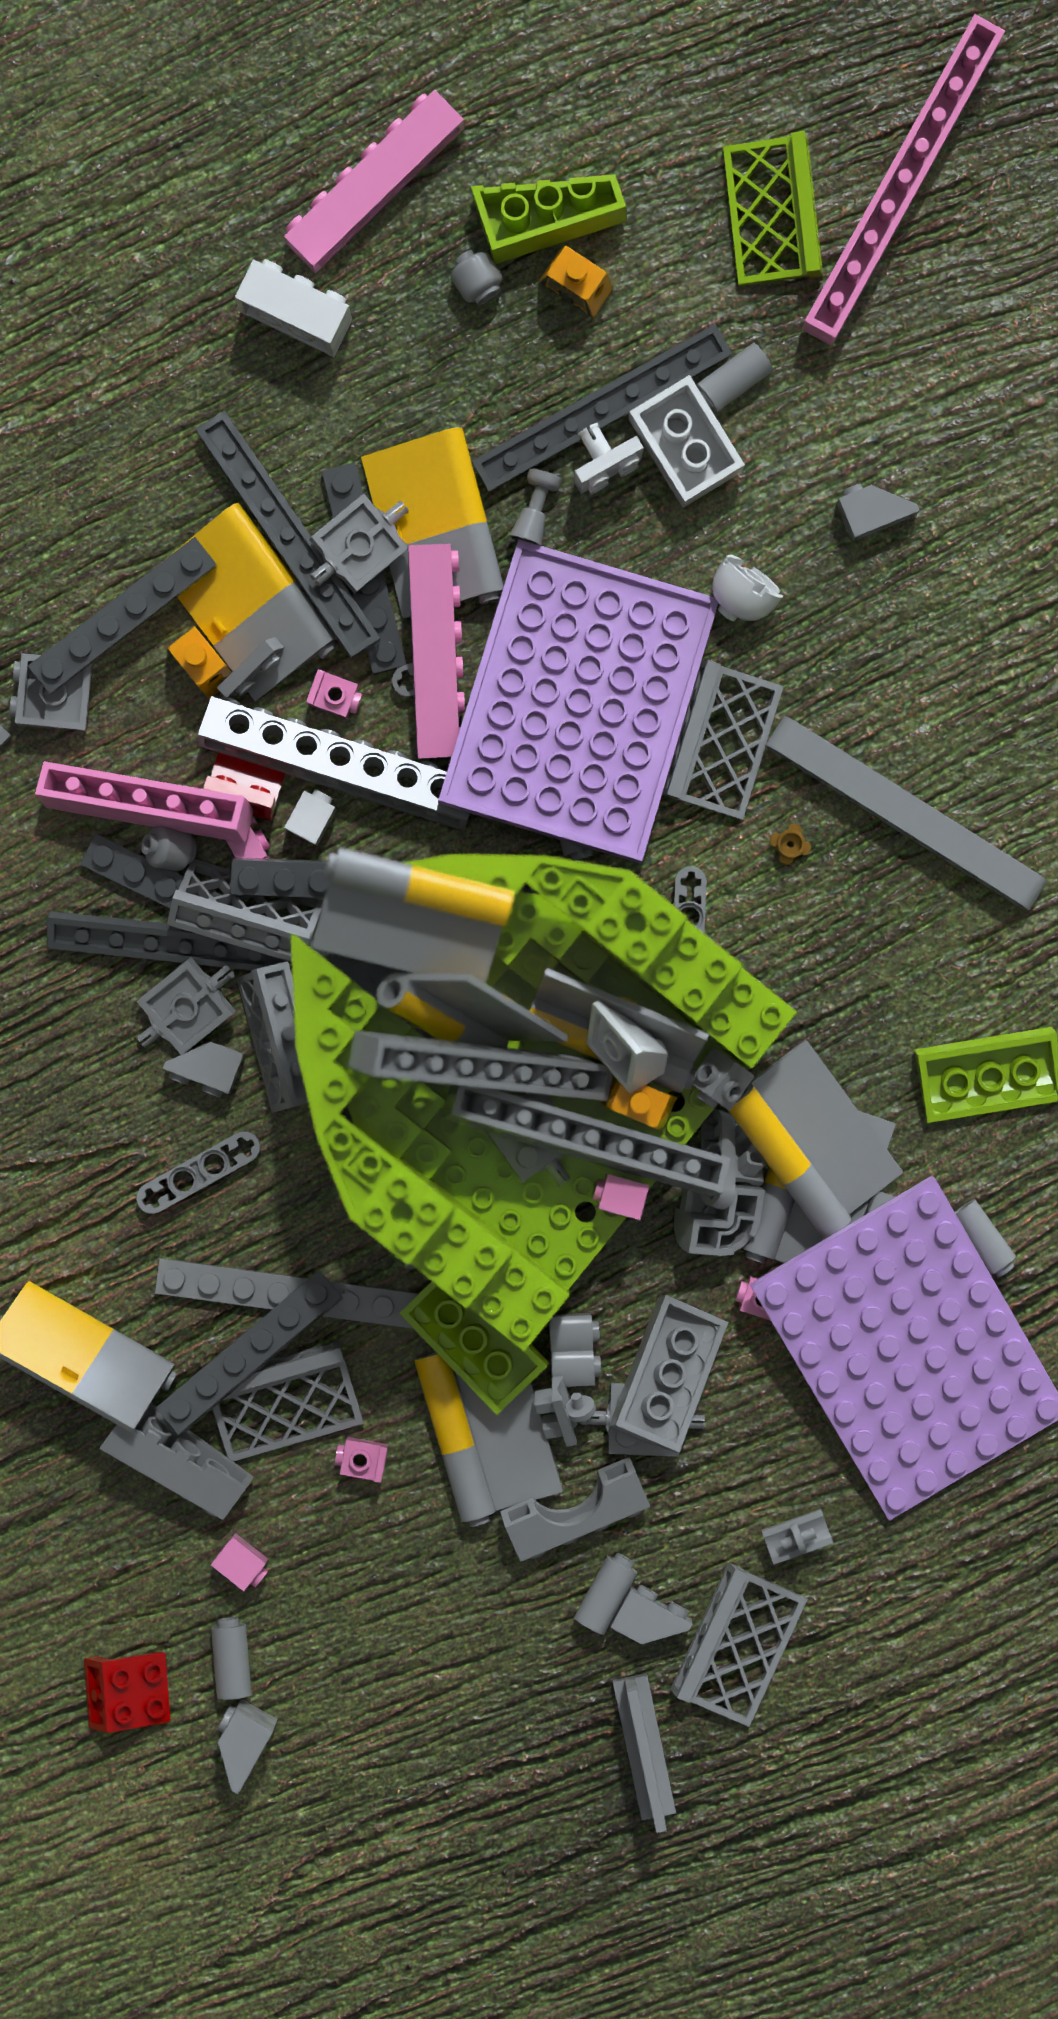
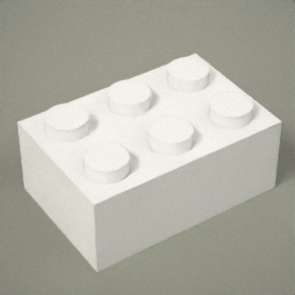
[235,259,352,357]
[628,375,745,508]

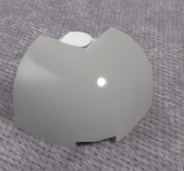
[674,1182,765,1256]

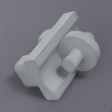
[735,1123,766,1187]
[534,1376,596,1447]
[761,1509,833,1565]

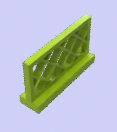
[723,131,823,286]

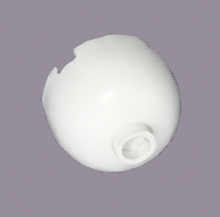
[712,555,783,621]

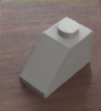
[836,484,920,542]

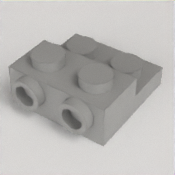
[9,653,93,731]

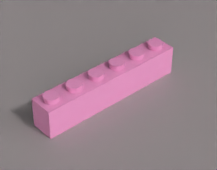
[284,89,465,274]
[408,543,465,758]
[35,761,254,843]

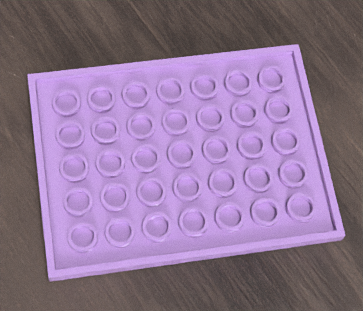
[438,539,719,864]
[749,1176,1058,1521]

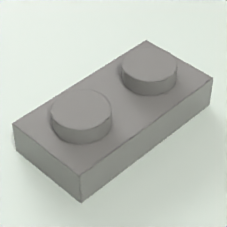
[217,637,284,698]

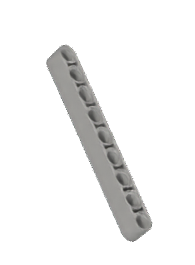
[765,716,1047,911]

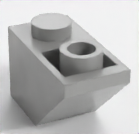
[162,1042,246,1098]
[610,1585,692,1645]

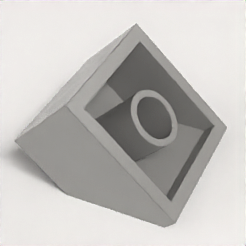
[217,1699,278,1794]

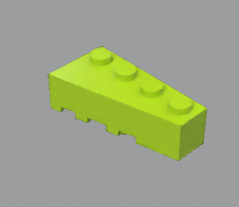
[471,174,627,264]

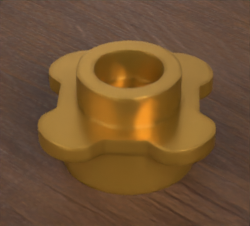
[770,824,811,865]

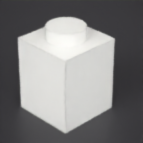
[284,789,337,846]

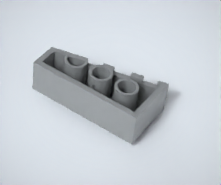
[99,1402,254,1520]

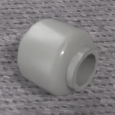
[451,250,502,305]
[142,826,197,871]

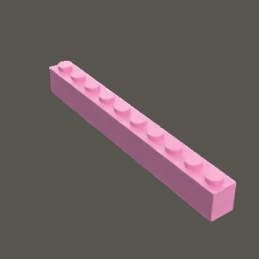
[801,14,1005,346]

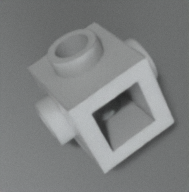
[691,1047,754,1111]

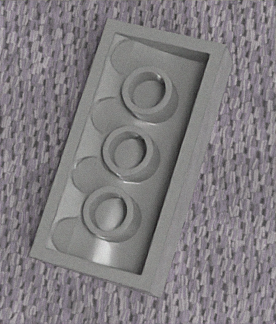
[609,1295,729,1453]

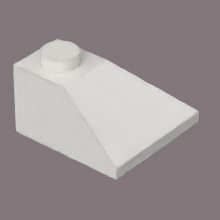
[586,1000,668,1094]

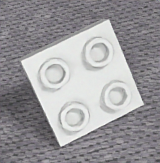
[574,423,643,494]

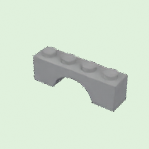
[500,1457,650,1562]

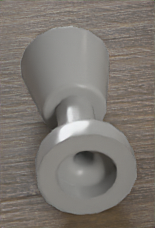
[509,469,562,546]

